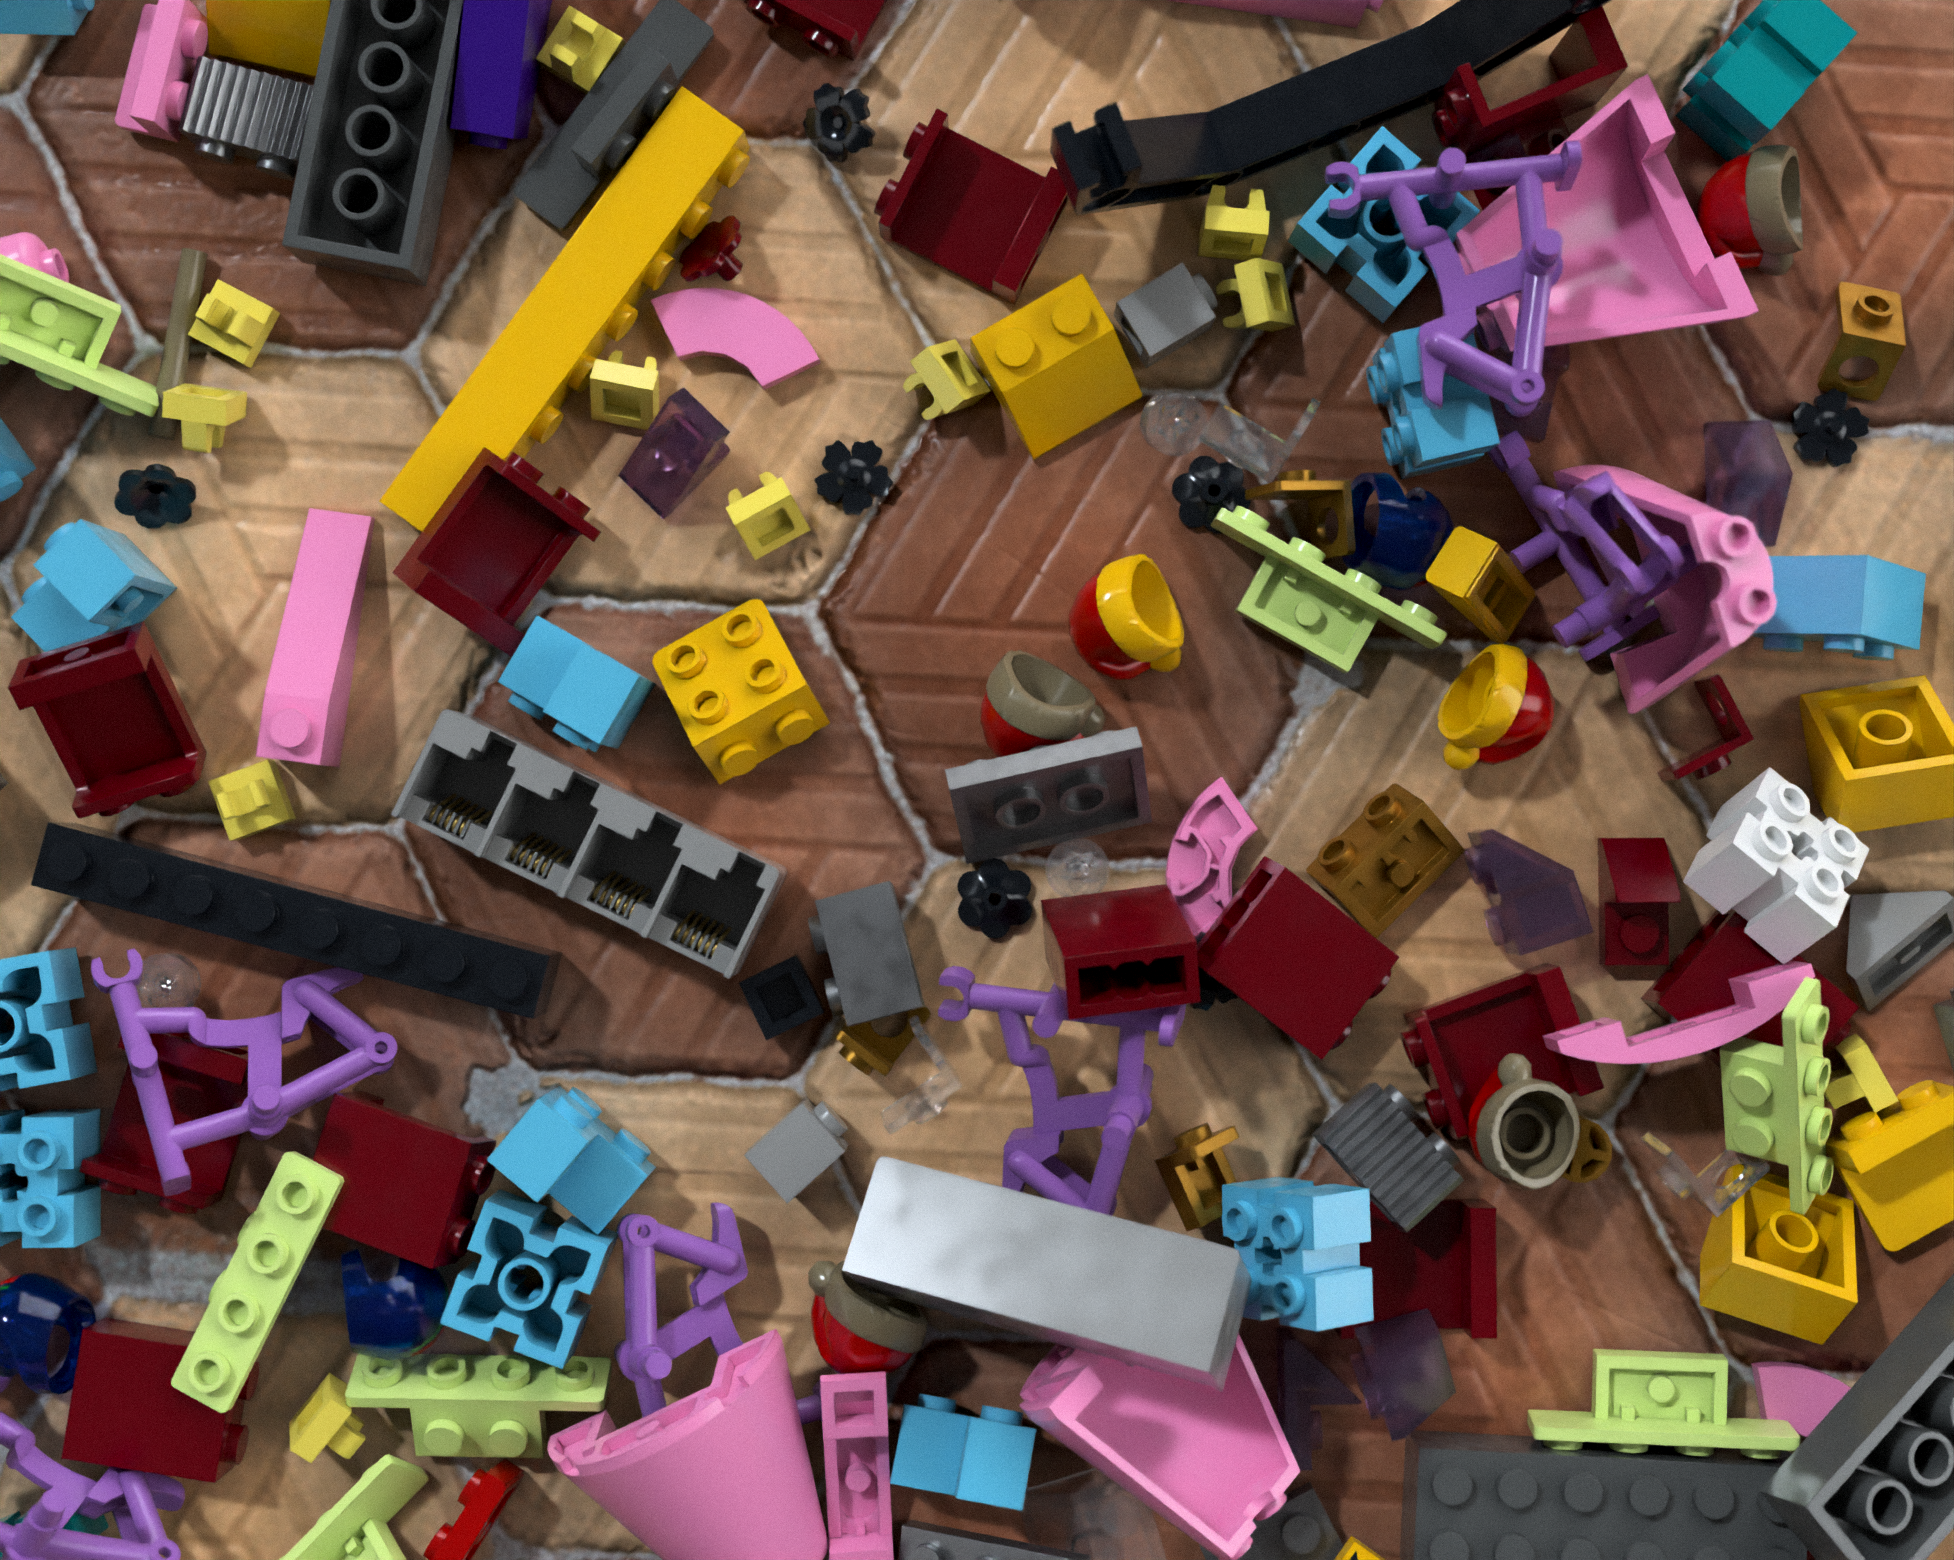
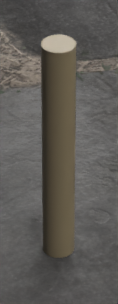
[148,248,208,440]

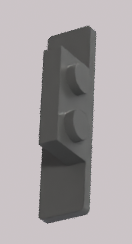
[514,0,715,231]

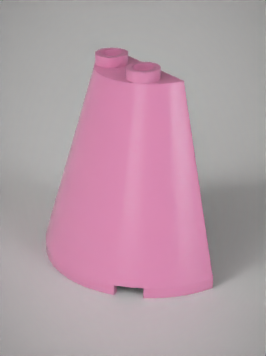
[1456,74,1759,353]
[1553,465,1777,714]
[548,1329,829,1560]
[1019,1332,1300,1560]

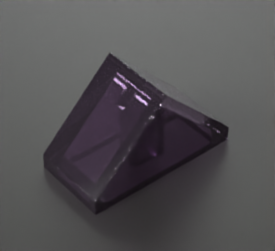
[1703,420,1793,547]

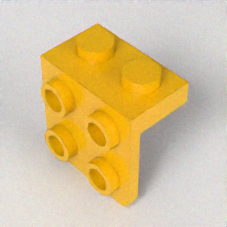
[652,599,830,784]
[1826,1080,1954,1252]

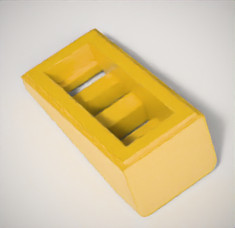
[1426,526,1536,644]

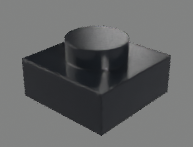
[739,954,825,1041]

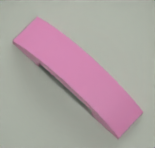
[1543,960,1815,1064]
[820,1371,894,1560]

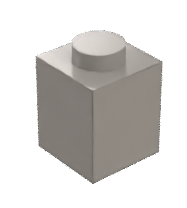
[1113,262,1218,369]
[744,1097,848,1204]

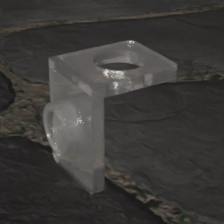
[1199,398,1321,483]
[881,1015,962,1134]
[1641,1132,1770,1217]

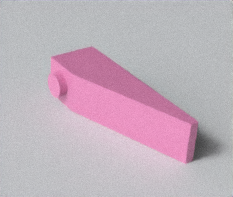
[256,508,375,767]

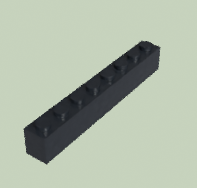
[31,822,562,1019]

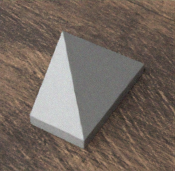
[1846,890,1954,1012]

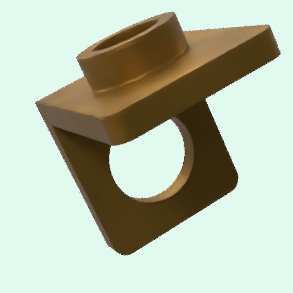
[1817,281,1906,401]
[1245,470,1356,561]
[835,1006,931,1077]

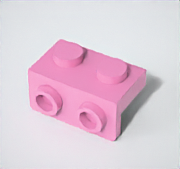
[115,0,208,143]

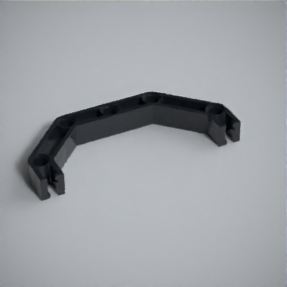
[1050,0,1612,215]

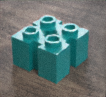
[1675,0,1857,162]

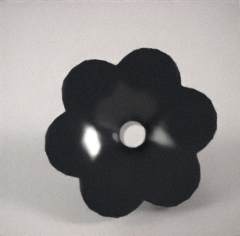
[1172,456,1251,534]
[114,464,197,528]
[957,858,1032,939]

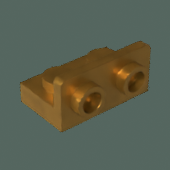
[1306,783,1466,939]

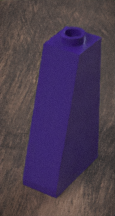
[450,0,552,149]

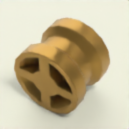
[1561,1116,1612,1183]

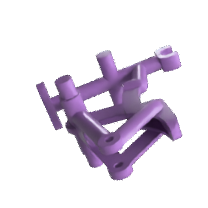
[1325,140,1582,417]
[1487,430,1701,661]
[91,948,397,1196]
[938,966,1186,1216]
[614,1202,822,1425]
[0,1355,185,1560]

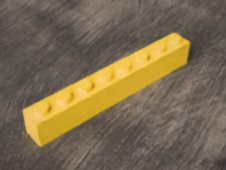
[379,86,750,532]

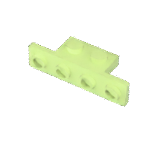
[0,254,159,417]
[1211,506,1447,674]
[1720,977,1834,1215]
[171,1151,344,1413]
[1527,1349,1800,1459]
[345,1352,612,1458]
[279,1454,429,1560]

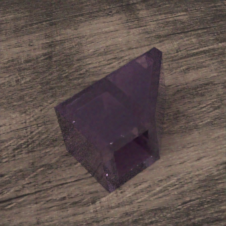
[1464,829,1593,956]
[1349,1308,1456,1442]

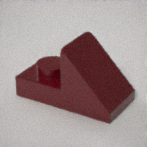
[1598,838,1681,966]

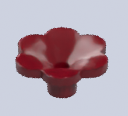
[679,215,743,282]

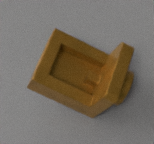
[1154,1123,1240,1231]

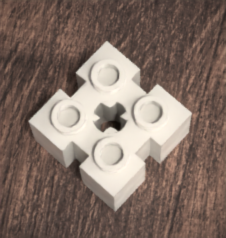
[1683,767,1870,964]

